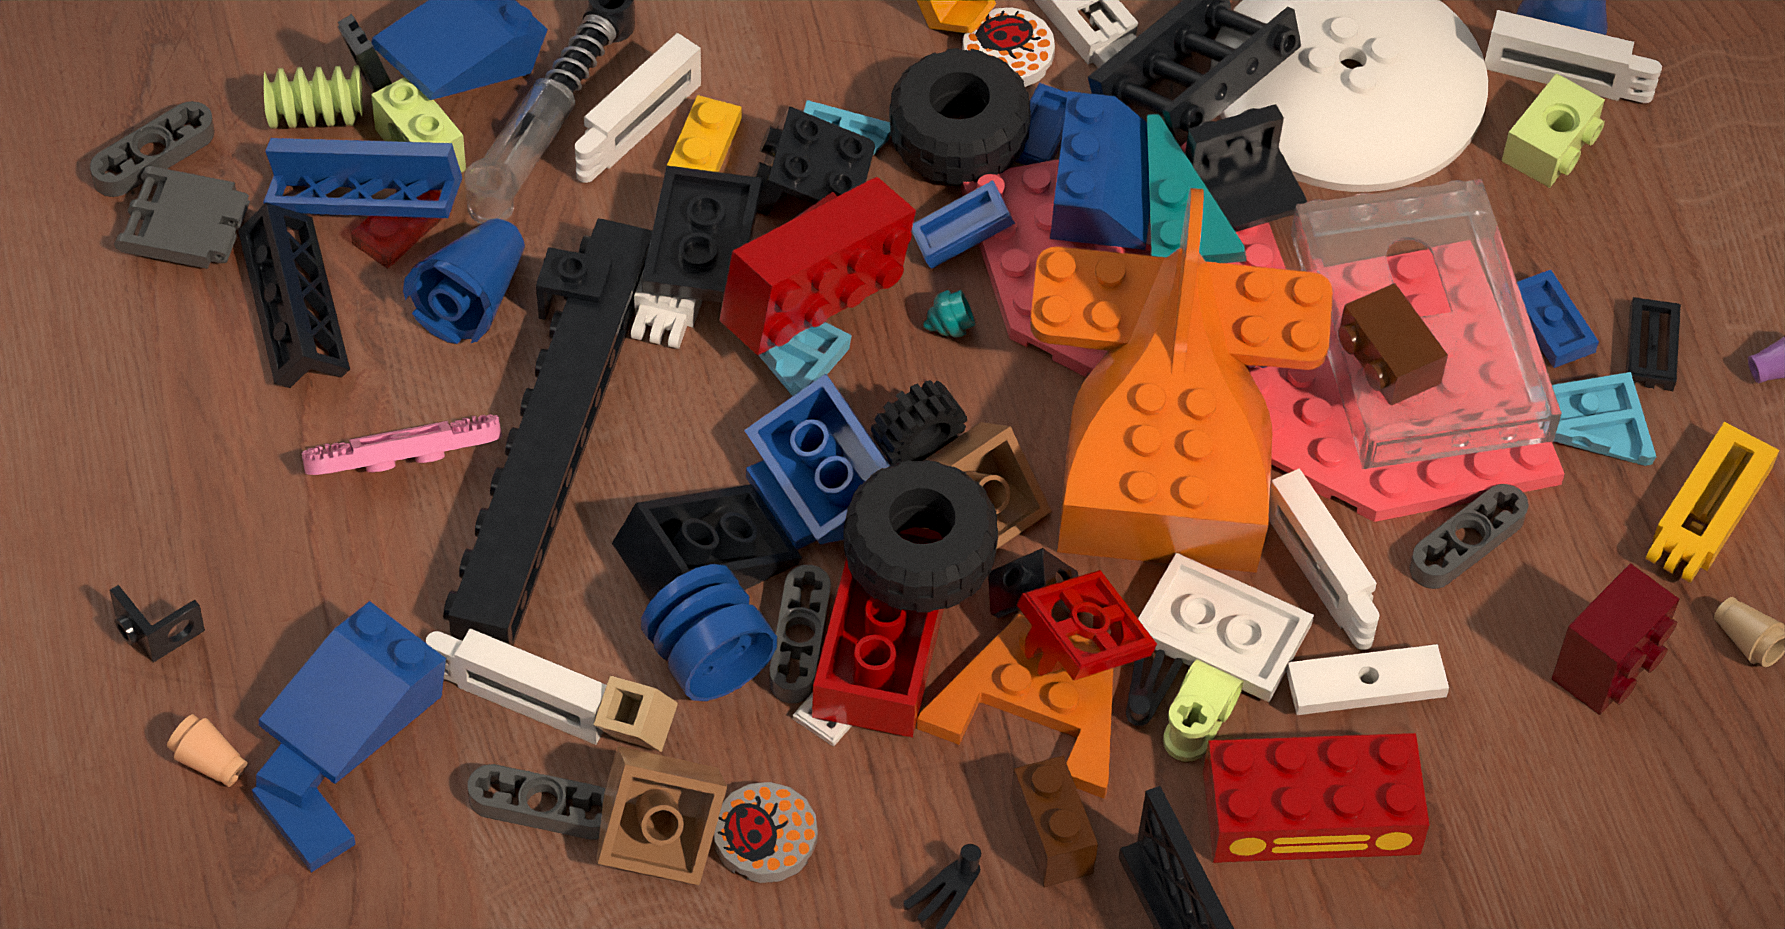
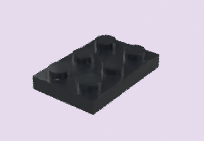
[642,165,762,303]

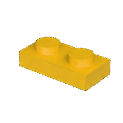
[667,95,742,172]

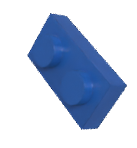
[1506,270,1599,368]

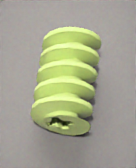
[264,65,363,129]

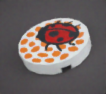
[962,7,1055,87]

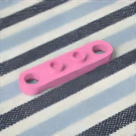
[302,414,502,475]

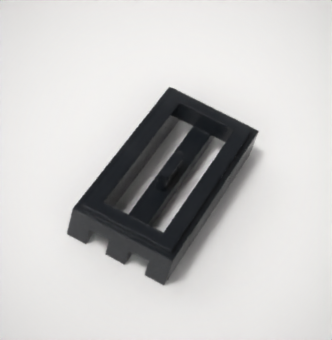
[337,14,392,93]
[1626,297,1681,391]

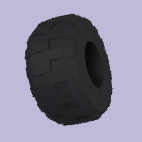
[889,48,1031,185]
[843,460,998,612]

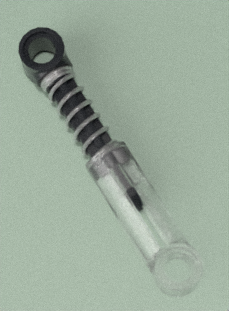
[464,0,635,224]

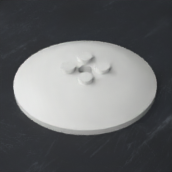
[1210,0,1488,192]

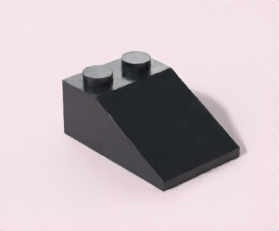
[612,484,802,601]

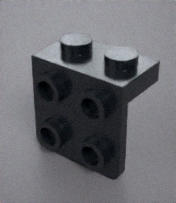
[1185,104,1307,232]
[752,106,875,216]

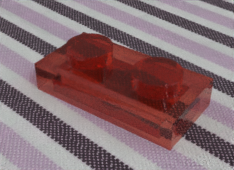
[351,190,452,269]

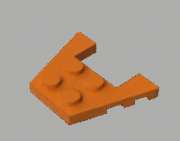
[917,614,1113,799]

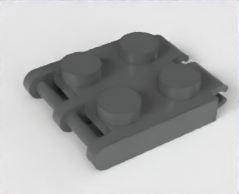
[114,166,250,269]

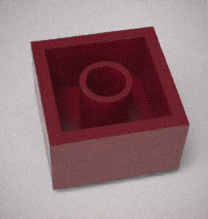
[1551,563,1680,715]

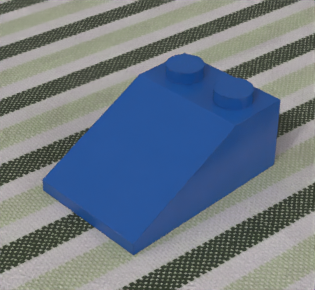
[371,0,548,100]
[258,601,446,784]

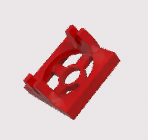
[1017,570,1158,681]

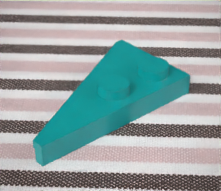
[1147,114,1246,263]

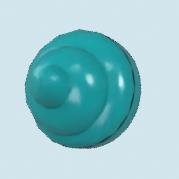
[923,290,976,338]

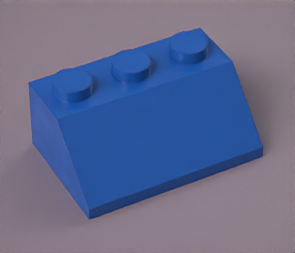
[1050,91,1150,250]
[744,374,890,544]

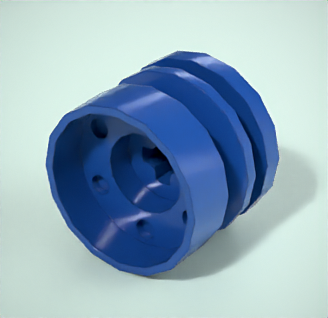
[641,564,777,701]

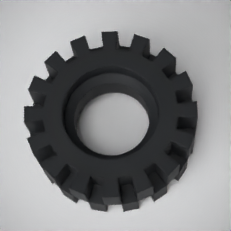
[870,380,967,465]

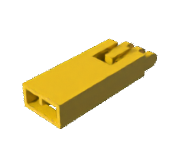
[1645,422,1779,583]

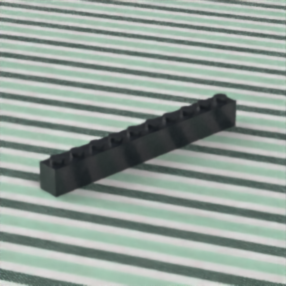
[443,218,652,646]

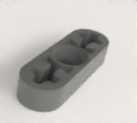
[90,101,215,197]
[1410,484,1529,589]
[769,565,831,703]
[467,764,606,840]

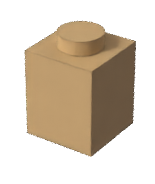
[593,676,678,752]

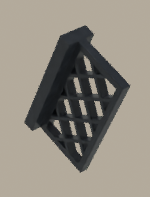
[1119,786,1234,929]

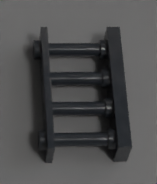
[1088,0,1302,147]

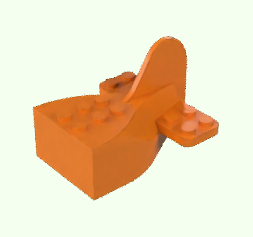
[1030,188,1333,573]

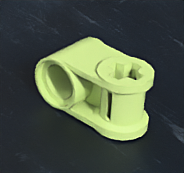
[1163,659,1244,762]

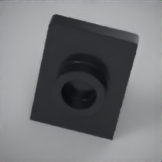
[536,247,612,320]
[988,548,1081,618]
[109,585,205,663]

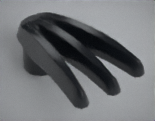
[1126,649,1183,726]
[904,844,982,929]

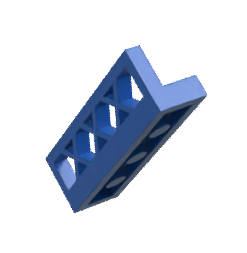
[263,138,463,218]

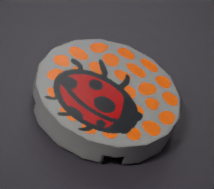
[713,782,818,883]

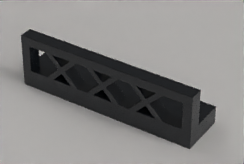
[238,203,350,388]

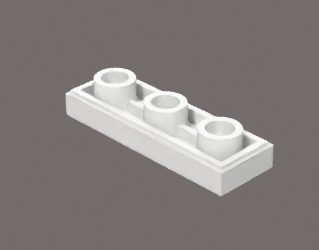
[1286,644,1449,715]

